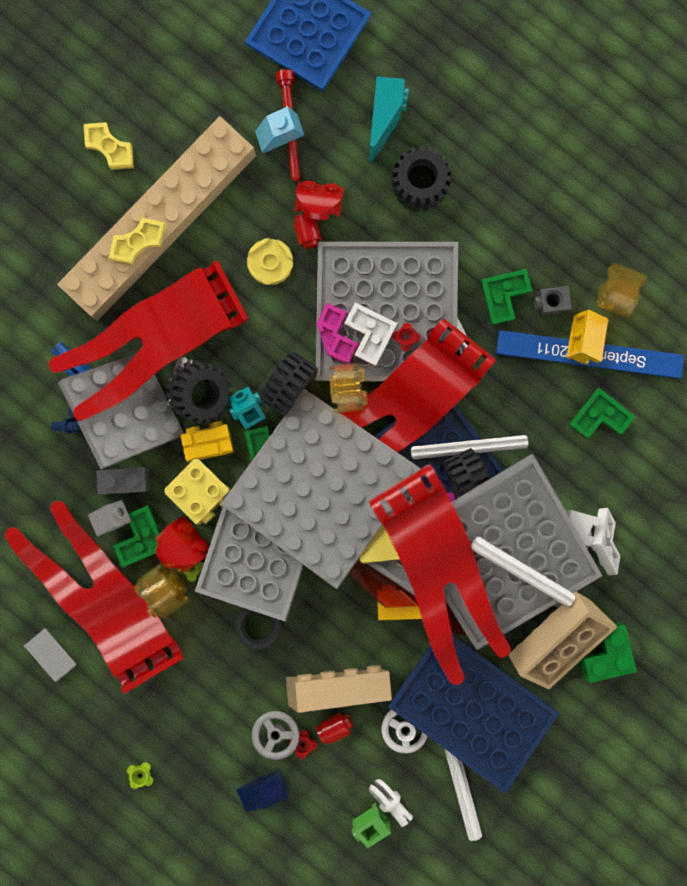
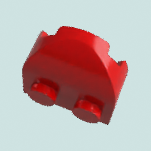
[295,181,344,220]
[155,515,209,573]

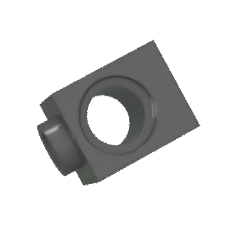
[534,286,572,316]

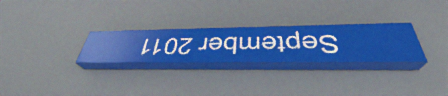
[496,330,684,379]

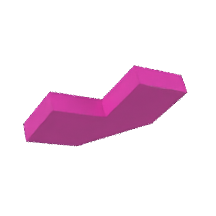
[316,303,359,365]

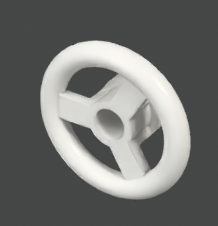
[381,710,428,753]

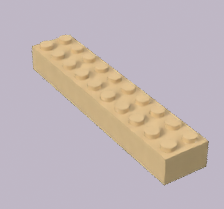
[57,116,256,321]

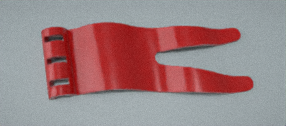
[49,260,248,421]
[341,318,497,453]
[368,464,510,685]
[5,501,184,694]

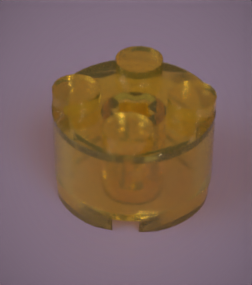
[597,263,647,318]
[329,363,368,413]
[134,563,190,618]

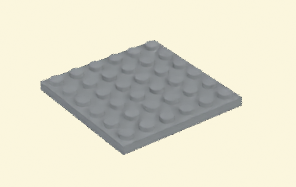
[315,242,458,382]
[221,389,420,589]
[444,454,602,650]

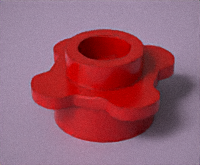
[392,323,421,351]
[288,730,317,759]

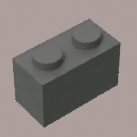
[96,467,150,495]

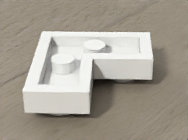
[344,303,397,366]
[591,508,620,575]

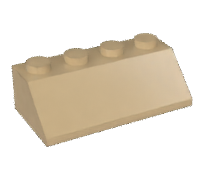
[509,592,617,689]

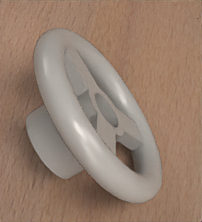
[252,711,299,760]

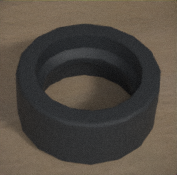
[236,608,282,650]

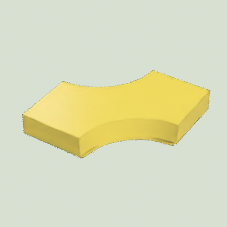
[84,122,134,170]
[108,218,166,265]

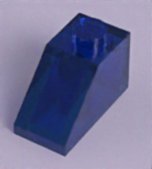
[236,769,290,812]

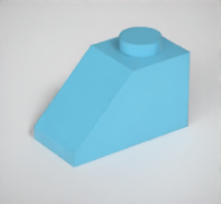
[255,107,304,153]

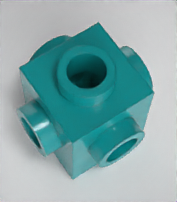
[228,387,266,429]

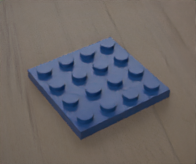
[245,0,371,92]

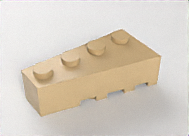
[286,665,392,713]

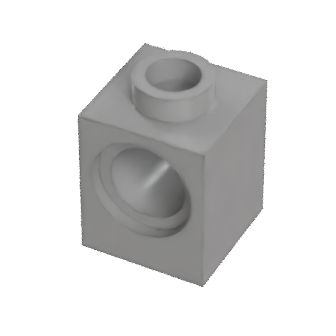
[88,500,131,536]

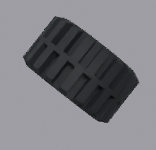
[392,146,452,211]
[260,351,318,416]
[166,361,232,424]
[444,448,490,499]

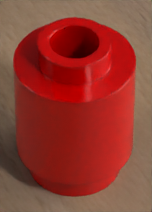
[293,213,322,249]
[316,712,353,745]

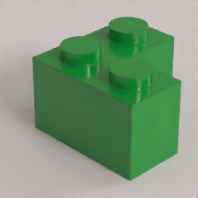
[580,622,637,683]

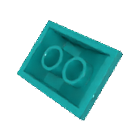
[369,77,409,161]

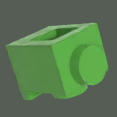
[352,802,391,848]

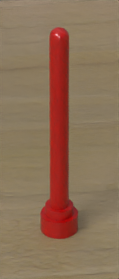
[275,70,300,182]

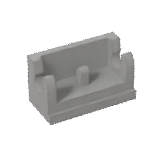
[24,628,76,682]

